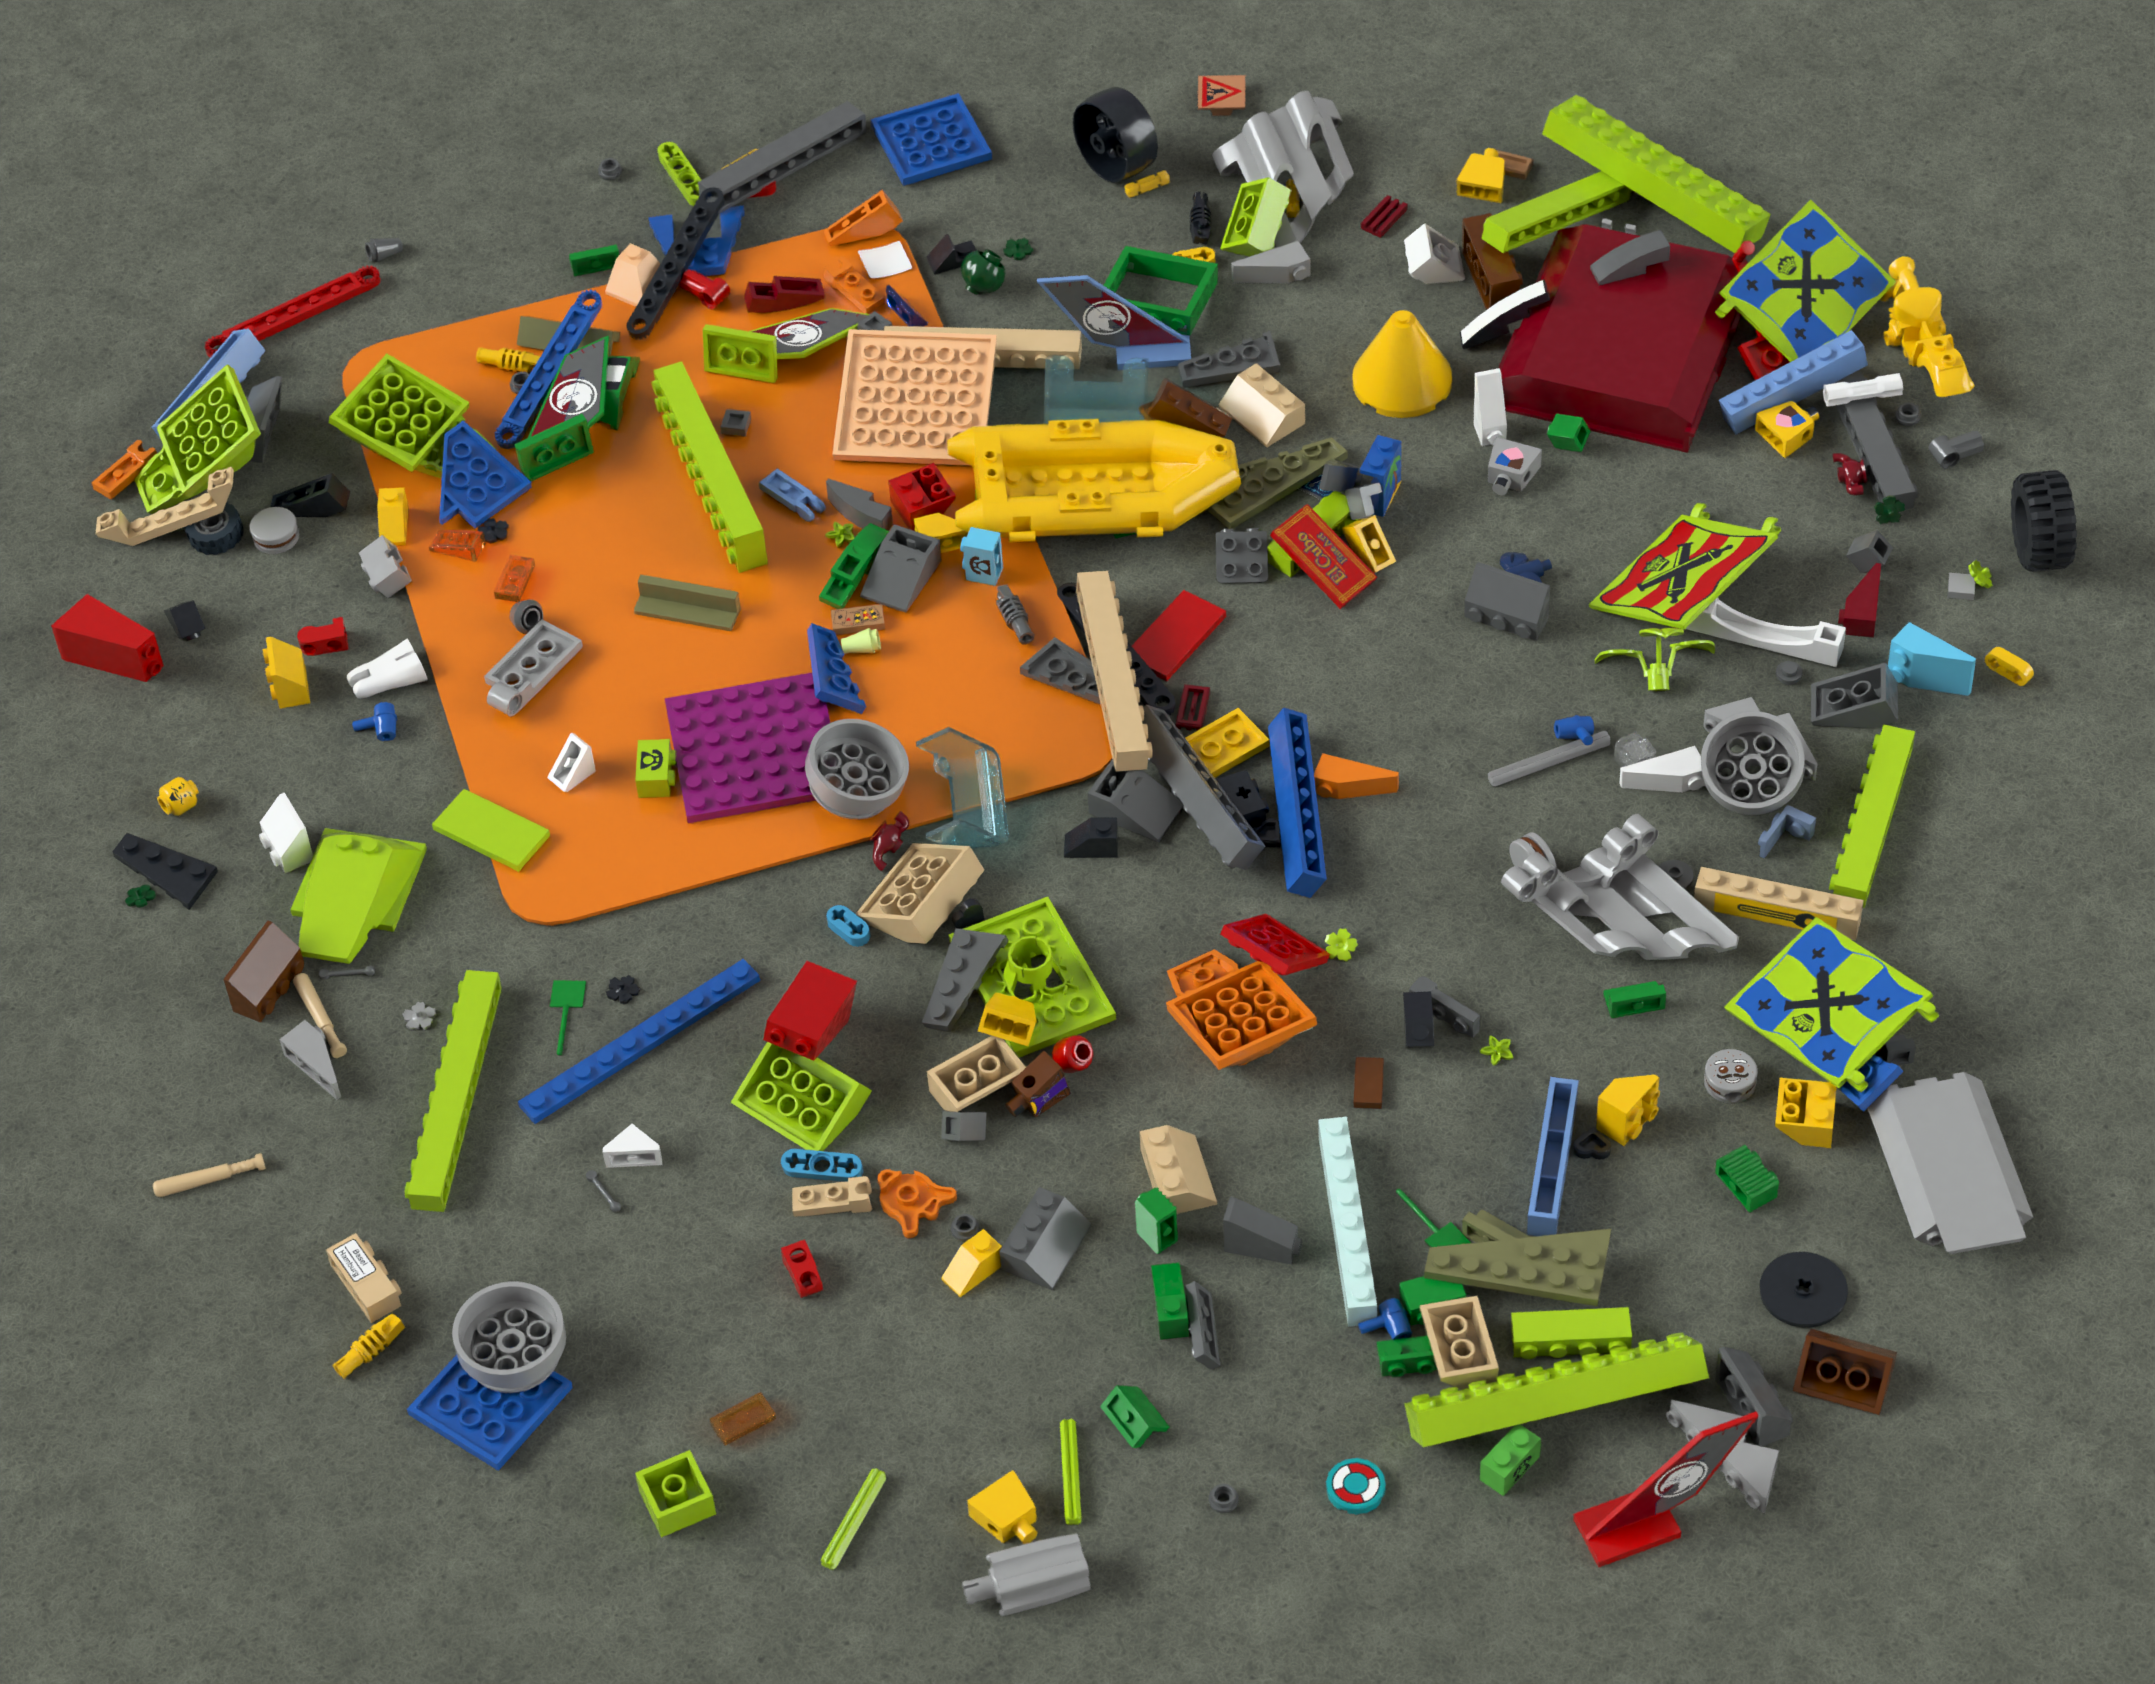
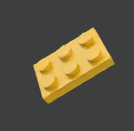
[1185,708,1270,778]

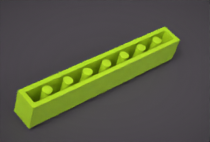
[1481,171,1632,253]
[1829,725,1915,908]

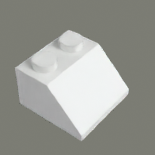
[1404,223,1465,284]
[259,793,313,874]

